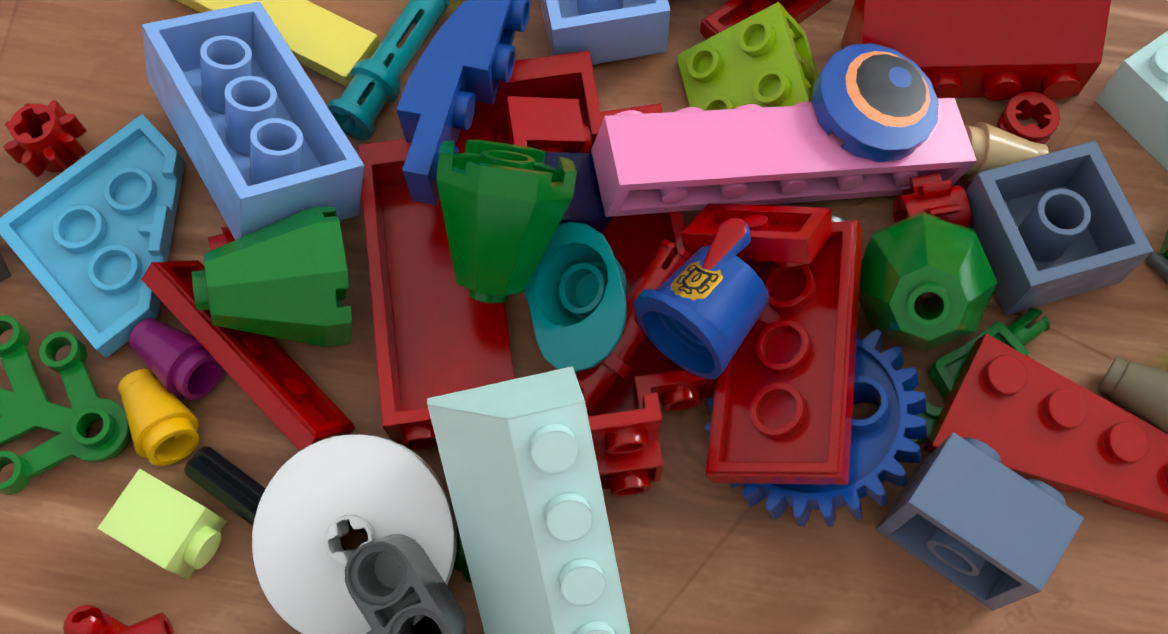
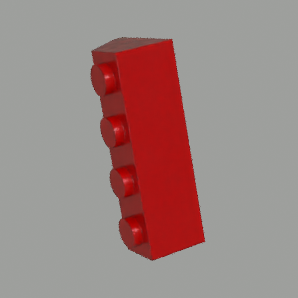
[841,0,1111,101]

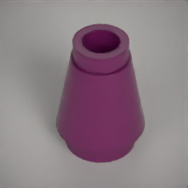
[128,318,224,400]

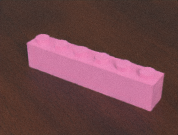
[591,98,977,217]

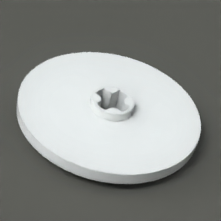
[252,434,457,634]

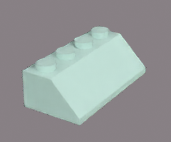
[427,366,631,634]

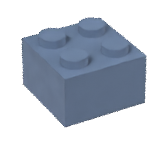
[966,140,1153,316]
[876,432,1084,611]

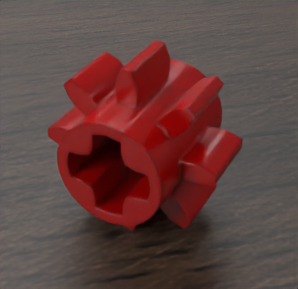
[3,100,87,177]
[893,173,971,228]

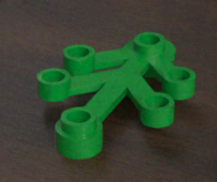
[0,315,131,495]

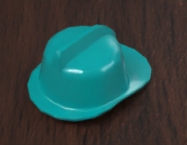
[525,222,628,373]

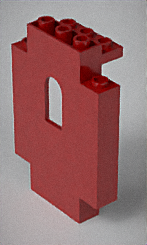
[358,50,715,497]

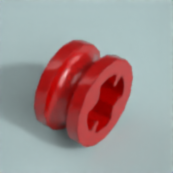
[997,91,1060,144]

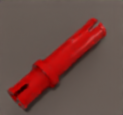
[575,239,692,416]

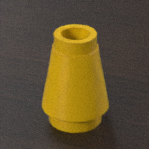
[118,369,200,466]

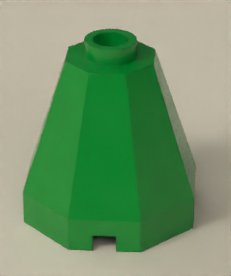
[436,140,577,303]
[192,206,352,347]
[859,211,998,352]

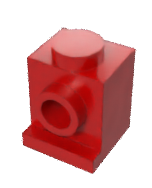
[492,96,591,168]

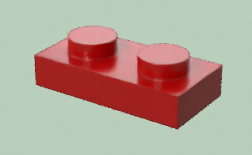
[681,203,833,267]

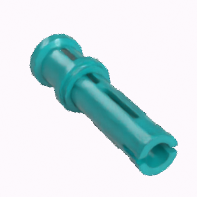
[326,0,450,141]

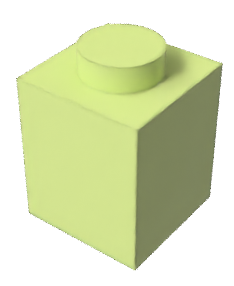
[98,468,227,580]

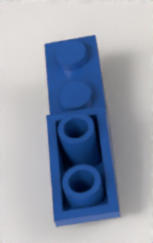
[396,0,531,206]

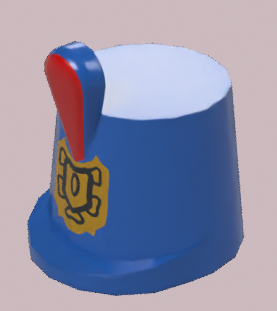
[633,218,769,379]

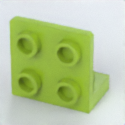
[677,2,819,111]

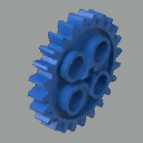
[705,327,928,527]

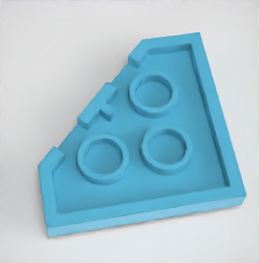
[0,114,185,358]

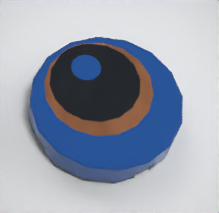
[812,43,939,162]

